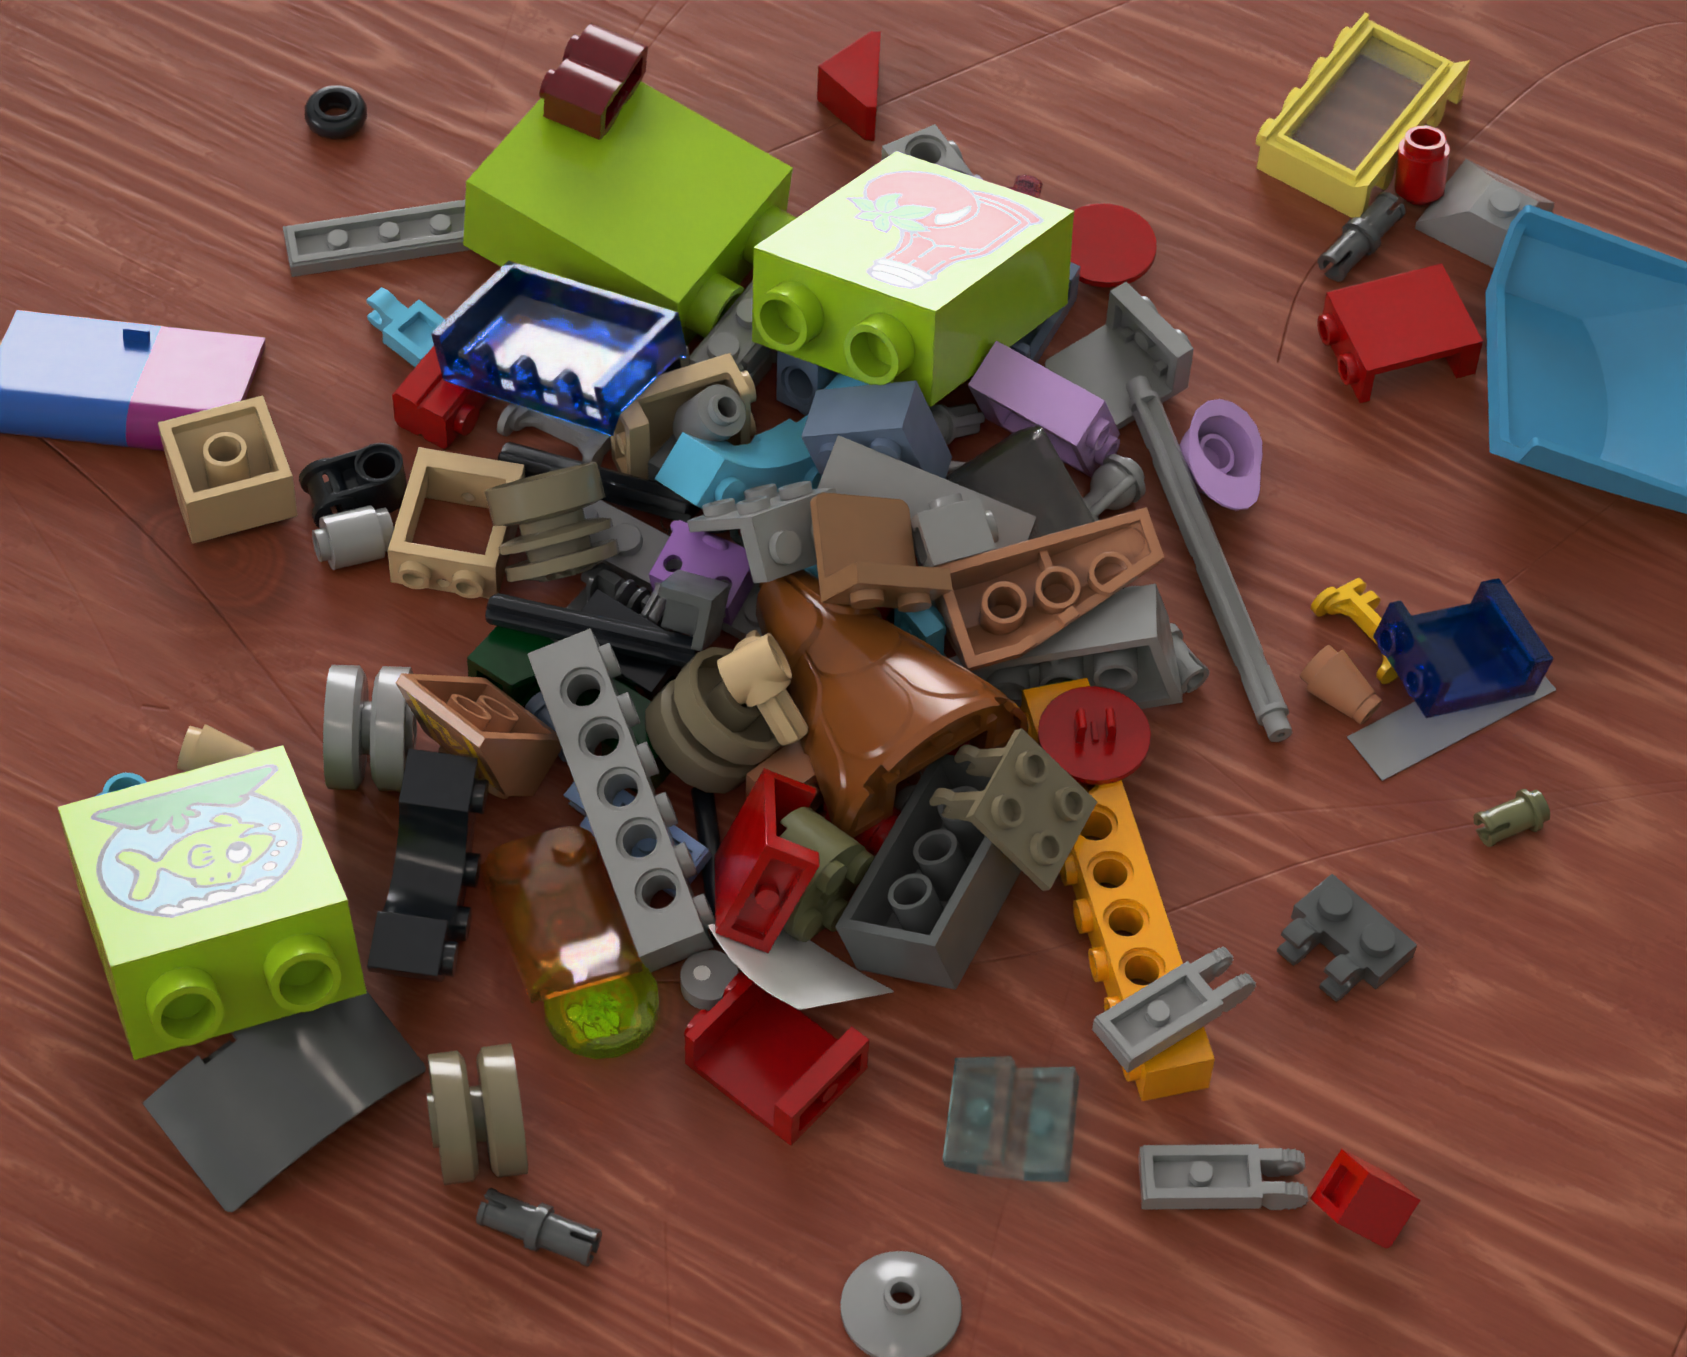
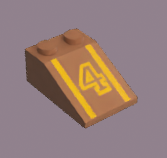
[396,673,562,799]

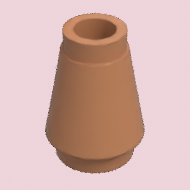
[1300,645,1383,725]

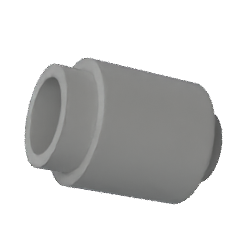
[673,384,746,442]
[312,505,394,570]

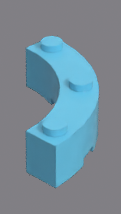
[655,373,870,508]

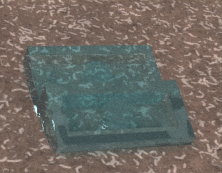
[943,1056,1080,1182]

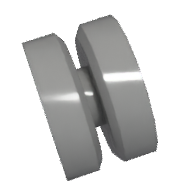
[323,665,417,791]

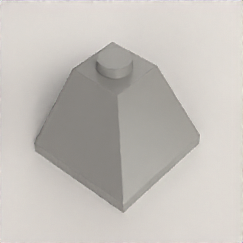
[1415,159,1555,268]

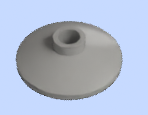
[840,1251,962,1357]

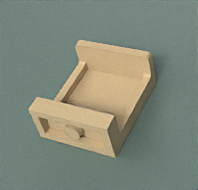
[609,353,757,480]

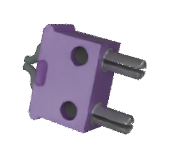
[640,520,754,637]

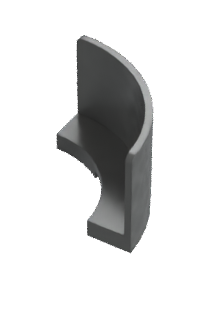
[142,990,426,1212]

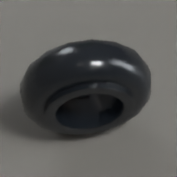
[304,85,367,139]

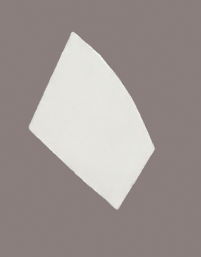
[708,924,894,1010]

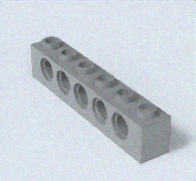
[527,628,715,973]

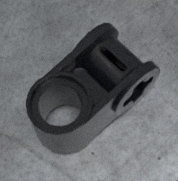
[299,443,407,528]

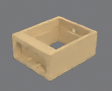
[388,447,525,599]

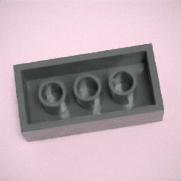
[835,754,1021,990]

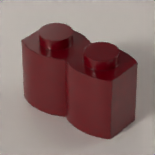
[539,23,648,140]

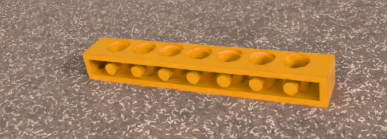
[1021,678,1215,1101]

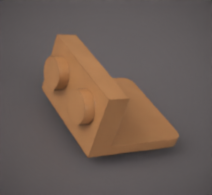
[810,492,952,612]

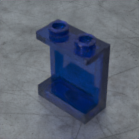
[1373,578,1554,718]

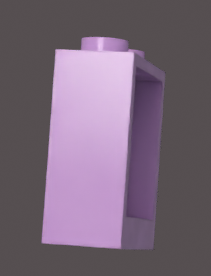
[968,340,1120,478]

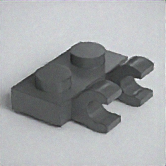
[1277,874,1417,1002]

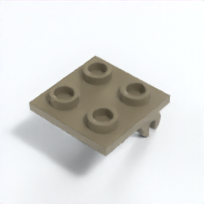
[930,728,1097,891]

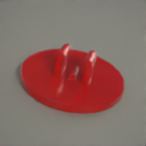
[1071,203,1157,288]
[1038,686,1151,785]

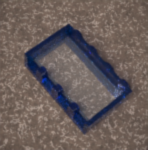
[431,261,688,436]

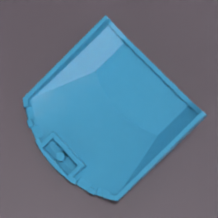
[1485,205,1687,514]

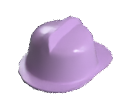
[1179,399,1262,511]

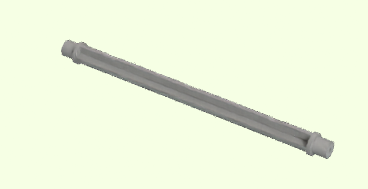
[1126,376,1292,742]

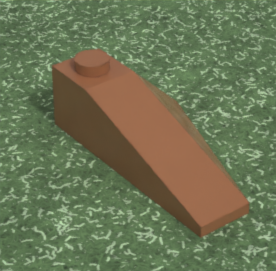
[935,507,1164,671]

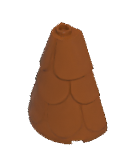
[756,569,1028,838]

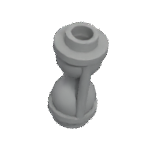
[1038,454,1146,537]

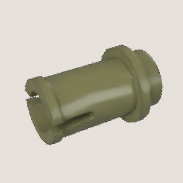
[1474,789,1550,847]

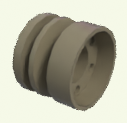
[484,462,620,582]

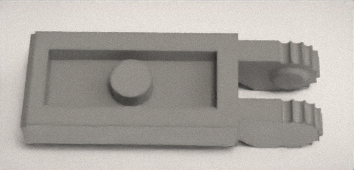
[1092,947,1256,1073]
[1138,1144,1309,1210]

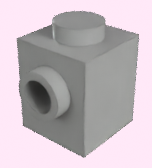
[911,493,999,567]

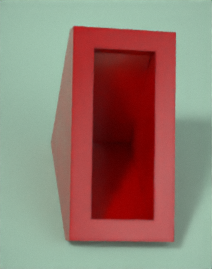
[817,31,881,141]

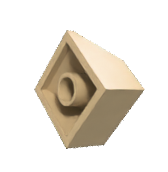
[158,395,298,544]

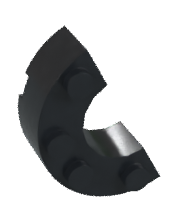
[367,749,489,982]

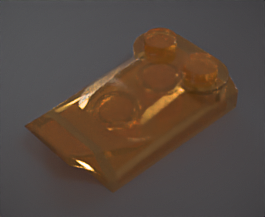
[481,826,643,1004]

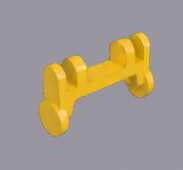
[1310,578,1429,684]

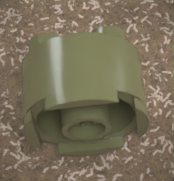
[779,807,875,942]

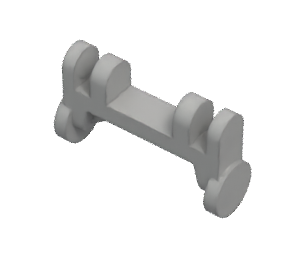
[497,388,611,466]

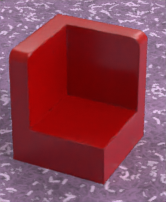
[1310,1149,1421,1248]

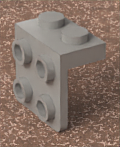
[1045,282,1194,430]
[687,481,836,583]

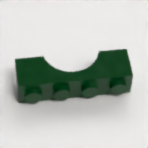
[467,626,672,793]

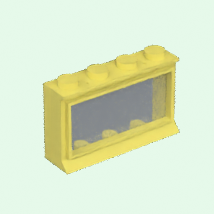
[1256,12,1470,218]

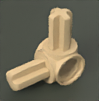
[717,629,808,746]

